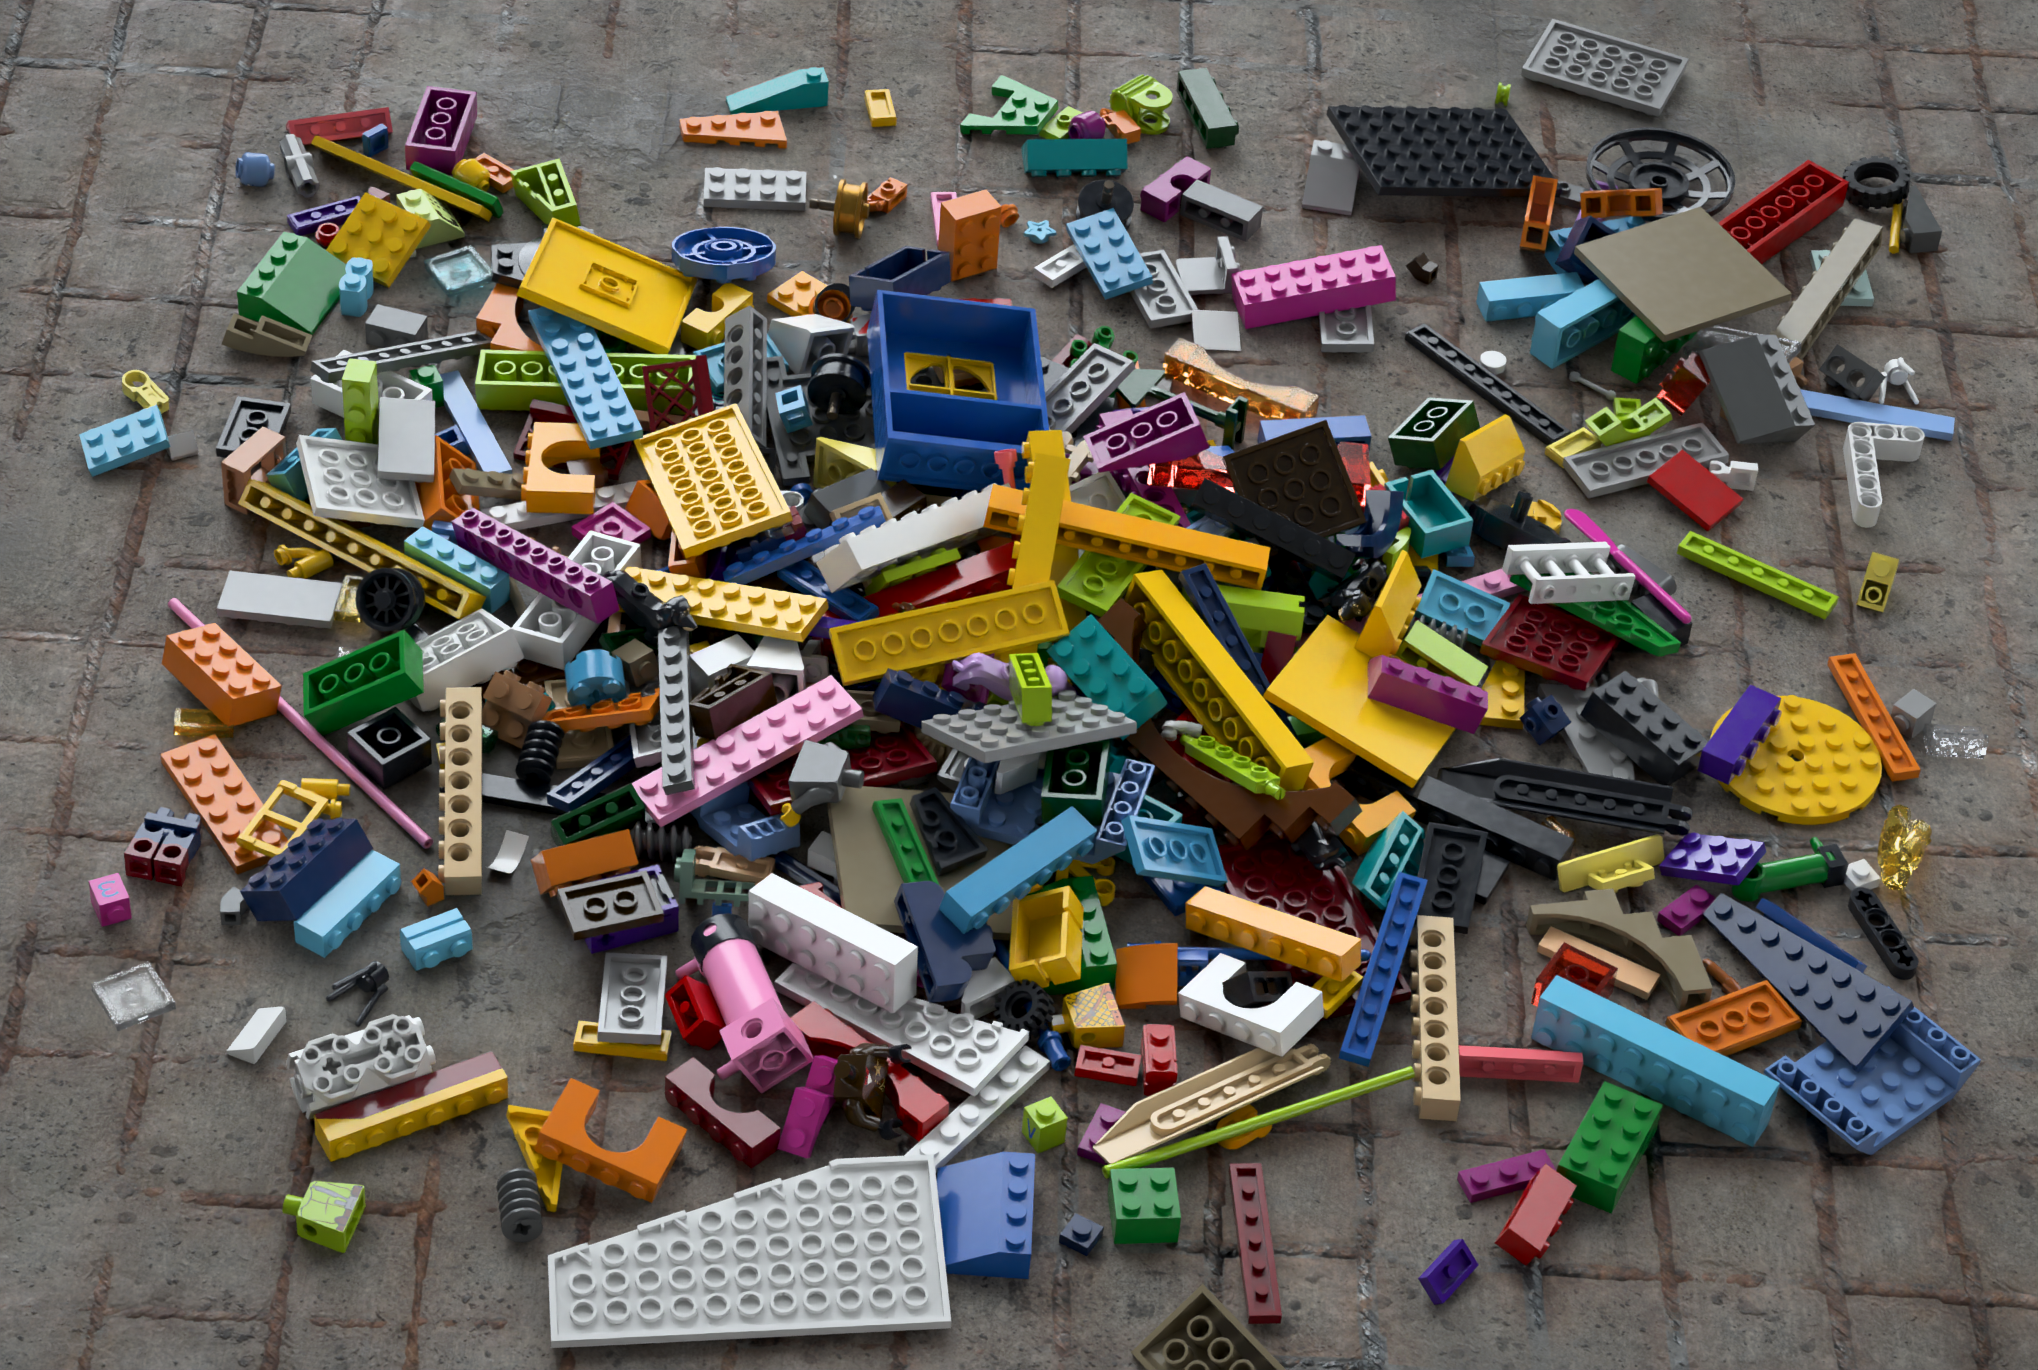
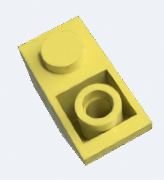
[1856,552,1899,612]

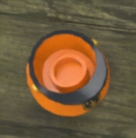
[809,283,855,324]

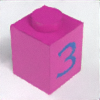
[89,873,132,927]

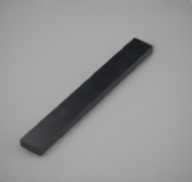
[1405,323,1572,446]
[440,773,677,833]

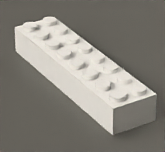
[816,483,1011,593]

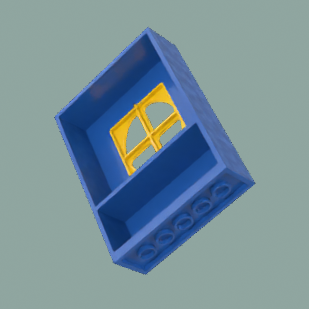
[867,290,1049,491]

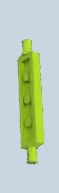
[1180,733,1285,800]

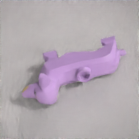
[952,653,1076,701]

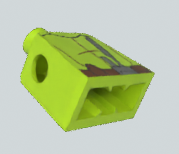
[282,1181,366,1253]

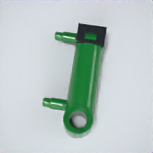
[1731,837,1849,902]

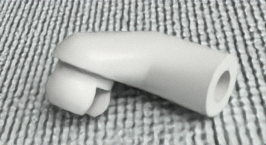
[1161,721,1203,741]

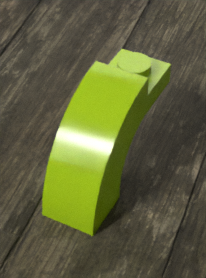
[1585,398,1673,446]

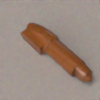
[1702,958,1742,995]

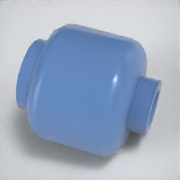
[235,152,275,187]

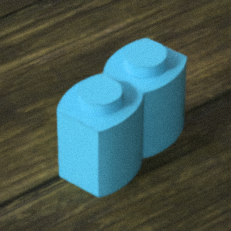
[339,257,374,317]

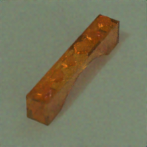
[1163,338,1319,420]

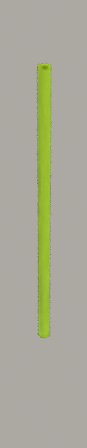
[1102,1066,1415,1179]

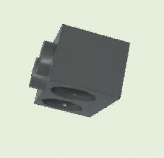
[1819,344,1886,402]

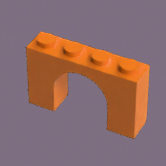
[535,1078,687,1203]

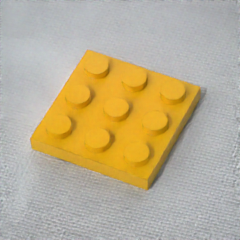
[326,192,431,288]

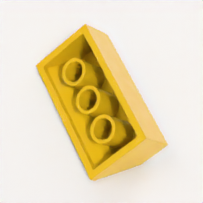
[1445,414,1525,501]
[1354,550,1422,658]

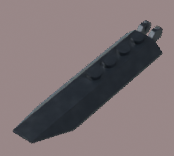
[1437,758,1693,836]

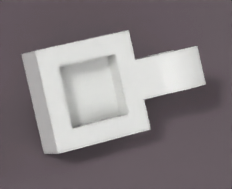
[1709,461,1758,491]

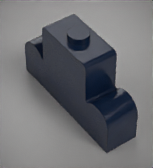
[894,881,996,1003]

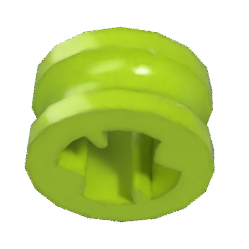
[1495,82,1511,106]

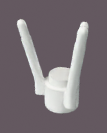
[1879,357,1919,404]

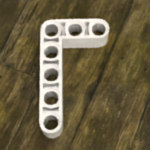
[1843,422,1925,528]

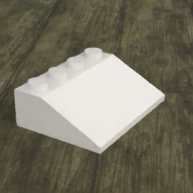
[410,608,524,712]

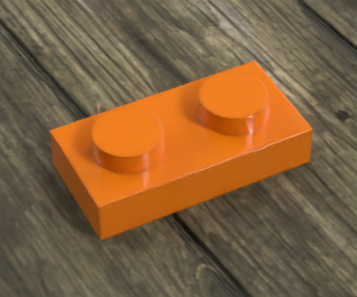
[475,153,514,193]

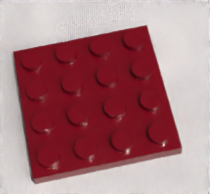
[1480,594,1621,691]

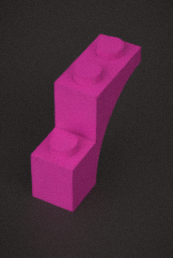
[777,1055,838,1158]

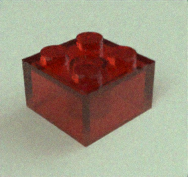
[1531,942,1618,1007]

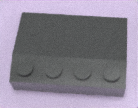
[1699,335,1815,444]

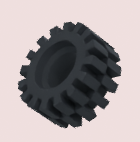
[994,979,1055,1040]

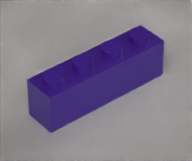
[1697,685,1782,785]

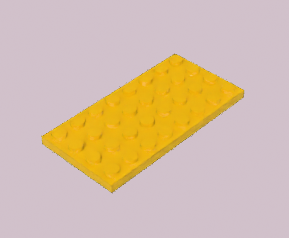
[633,403,793,558]

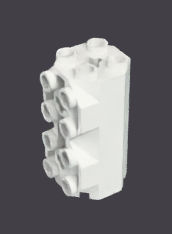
[286,1014,436,1120]

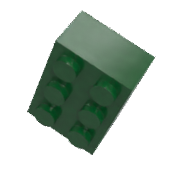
[1388,397,1480,470]
[1041,738,1110,826]

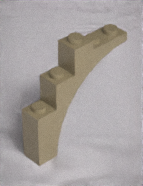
[1526,888,1713,1012]

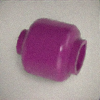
[1068,111,1106,139]

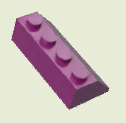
[1368,655,1488,734]

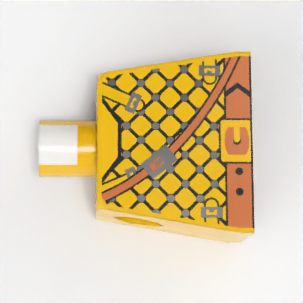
[1048,983,1125,1049]

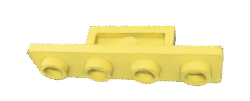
[1557,834,1664,893]

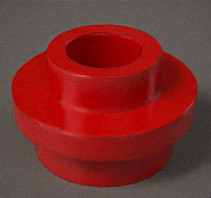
[315,223,339,246]

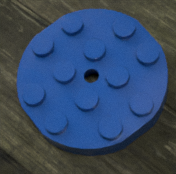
[672,227,776,284]

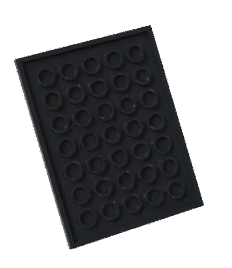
[1326,105,1562,198]

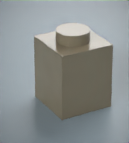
[611,639,659,687]

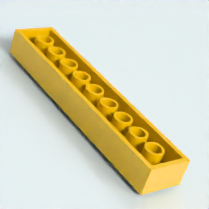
[1124,570,1314,792]

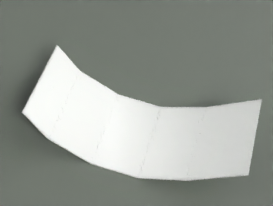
[488,830,529,873]

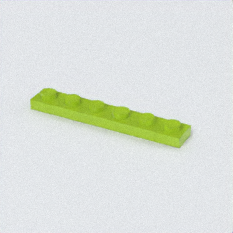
[1677,531,1839,620]

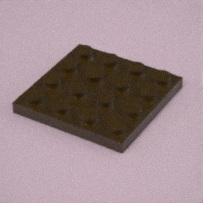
[1222,420,1367,559]

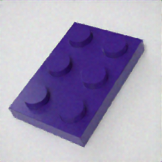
[1659,833,1766,885]

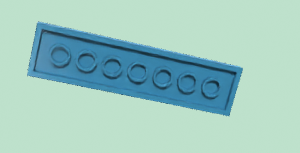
[528,307,643,450]

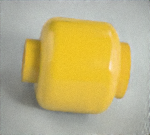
[452,159,490,192]

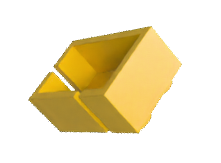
[1009,886,1084,988]

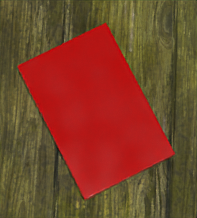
[1647,449,1743,532]

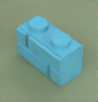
[400,908,473,971]

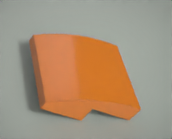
[1115,943,1178,1009]

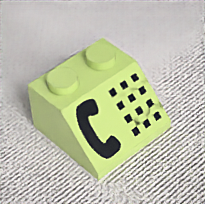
[396,189,465,249]

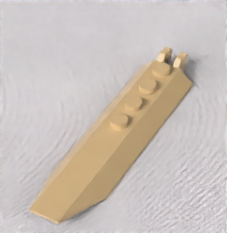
[1092,1044,1331,1164]

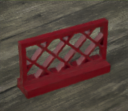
[642,355,714,433]
[513,399,635,480]

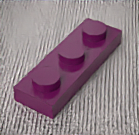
[1457,1149,1557,1203]

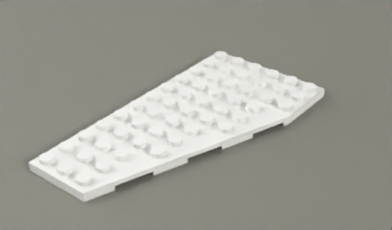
[548,1154,951,1348]

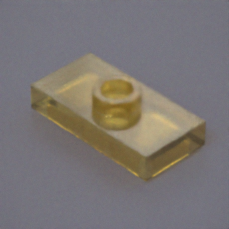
[333,575,364,623]

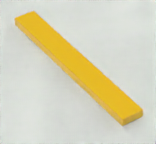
[311,135,492,222]

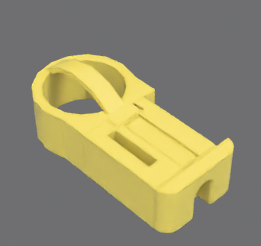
[122,370,169,414]

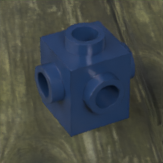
[1519,694,1571,746]

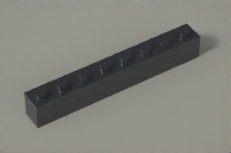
[1345,756,1574,881]

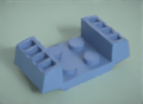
[690,781,800,862]

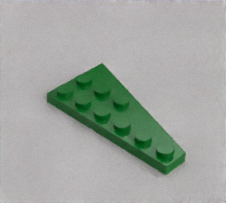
[1510,572,1681,657]

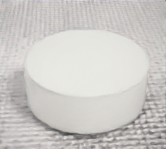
[1479,351,1506,375]

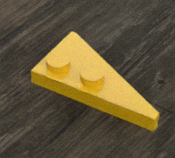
[506,1105,563,1212]

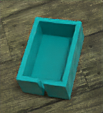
[1384,470,1473,559]

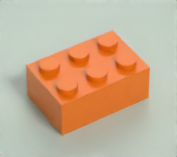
[938,189,1001,281]
[531,829,638,898]

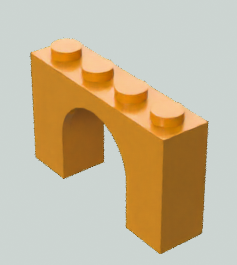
[521,422,601,514]
[1302,737,1416,856]

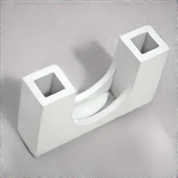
[1178,953,1324,1057]

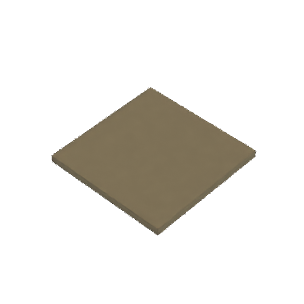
[1574,206,1792,342]
[827,786,1013,940]

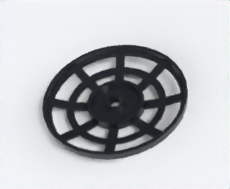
[1585,127,1736,222]

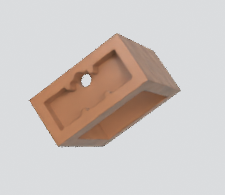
[221,427,286,515]

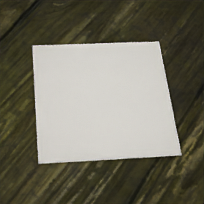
[1192,310,1241,351]

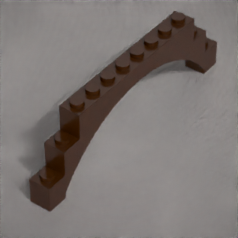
[1098,598,1362,851]

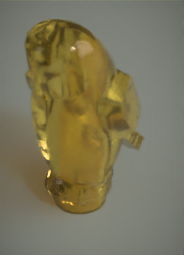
[1877,804,1932,890]

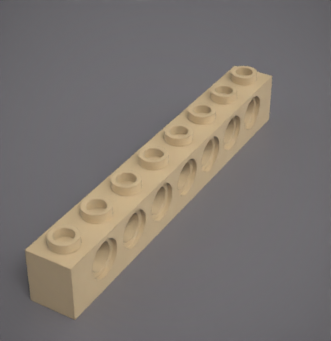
[438,687,482,895]
[1408,915,1461,1121]

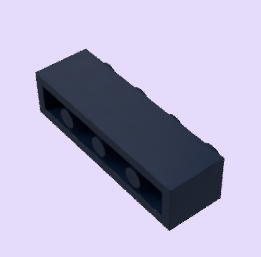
[873,668,986,729]

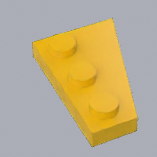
[1479,660,1525,729]

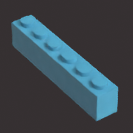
[939,806,1097,934]

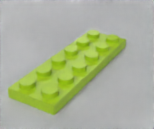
[1057,493,1181,617]

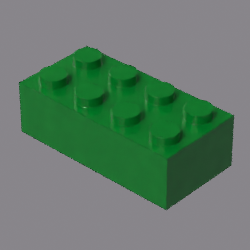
[1611,315,1697,384]
[303,630,424,736]
[1557,1081,1663,1214]

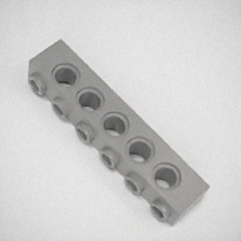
[723,306,767,448]

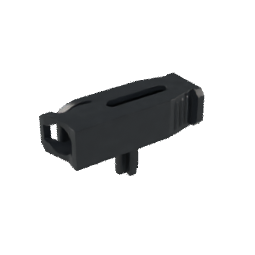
[1464,491,1571,550]

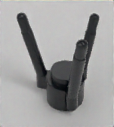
[326,961,389,1027]

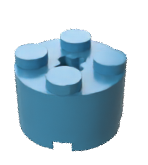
[565,649,626,709]

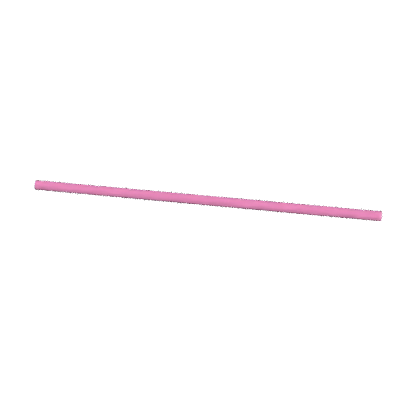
[168,598,433,849]

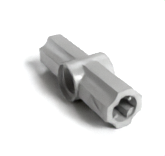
[279,134,319,198]

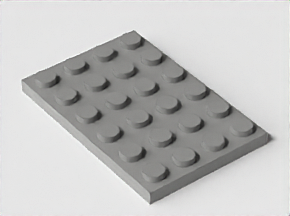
[1521,19,1689,117]
[922,690,1137,763]

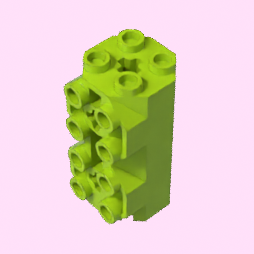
[1181,584,1305,653]

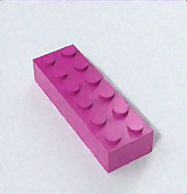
[1231,245,1396,329]

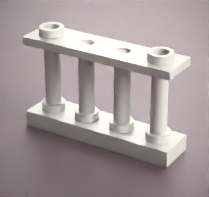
[1502,542,1635,604]

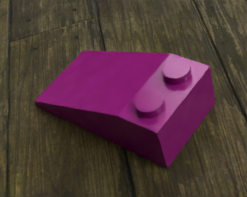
[1083,392,1210,473]

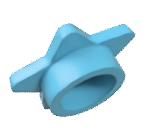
[1024,220,1057,244]

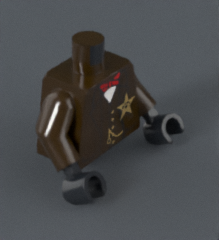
[833,1043,912,1140]

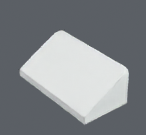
[227,1007,286,1064]

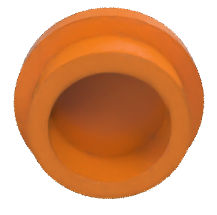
[1000,204,1019,228]

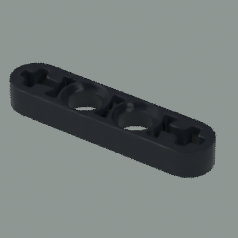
[1848,887,1919,980]

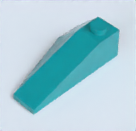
[726,67,829,115]

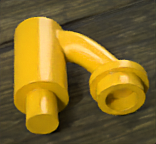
[274,544,333,579]
[301,778,351,819]

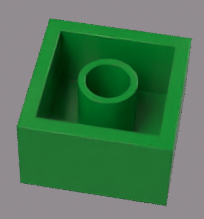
[1107,1168,1181,1244]

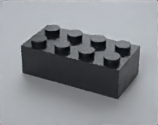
[1580,671,1708,786]

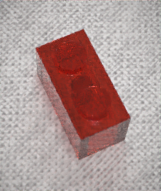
[1656,352,1711,416]

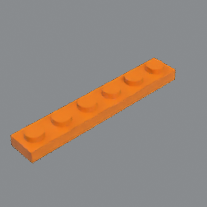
[1827,653,1921,782]

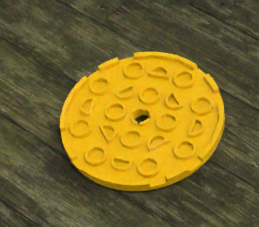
[1710,695,1882,825]

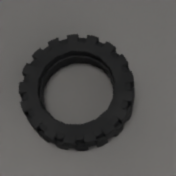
[1843,156,1910,209]

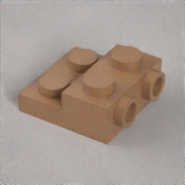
[482,670,552,749]

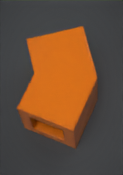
[411,868,444,906]

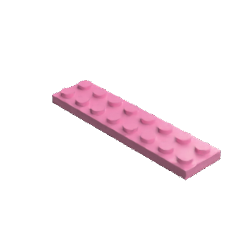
[632,675,864,827]

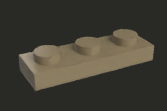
[449,468,524,500]

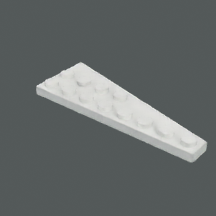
[774,963,1029,1097]

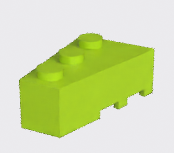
[510,158,581,227]
[1395,620,1488,686]

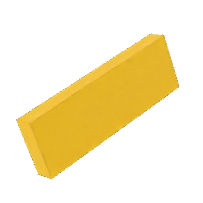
[573,1021,672,1061]

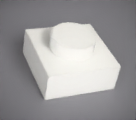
[1844,859,1881,891]

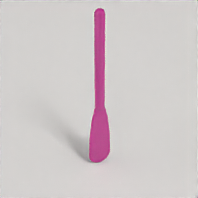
[1564,509,1692,624]

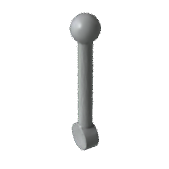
[1569,371,1616,400]

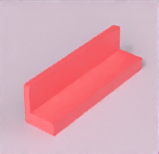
[286,107,393,145]
[1458,1045,1583,1083]

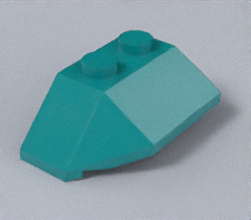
[1352,811,1425,911]

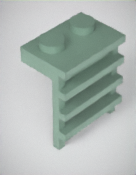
[674,849,755,907]

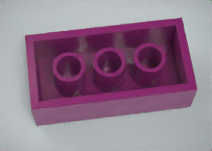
[405,86,477,176]

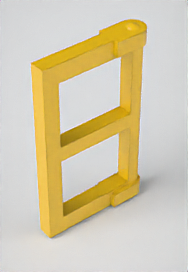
[236,780,328,858]

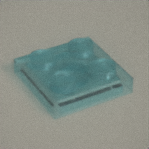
[424,245,494,297]

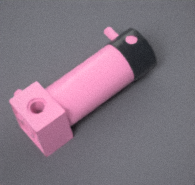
[675,913,813,1094]

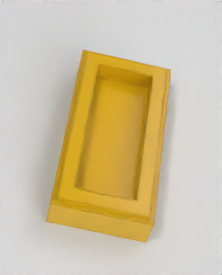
[864,89,897,127]

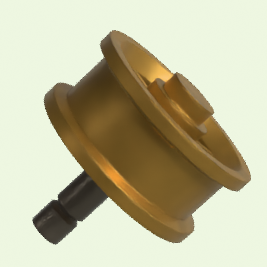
[809,179,870,239]

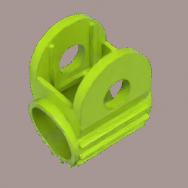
[1109,74,1173,135]

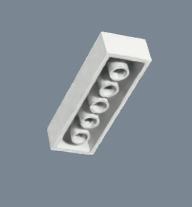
[512,531,642,670]
[748,873,918,1013]

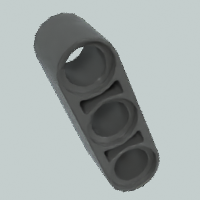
[1606,544,1677,598]

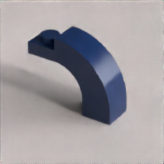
[1336,490,1404,558]

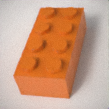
[162,623,282,728]

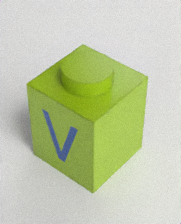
[1022,1096,1068,1154]

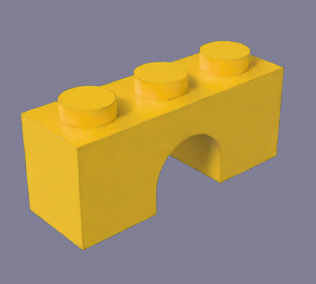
[681,283,754,350]

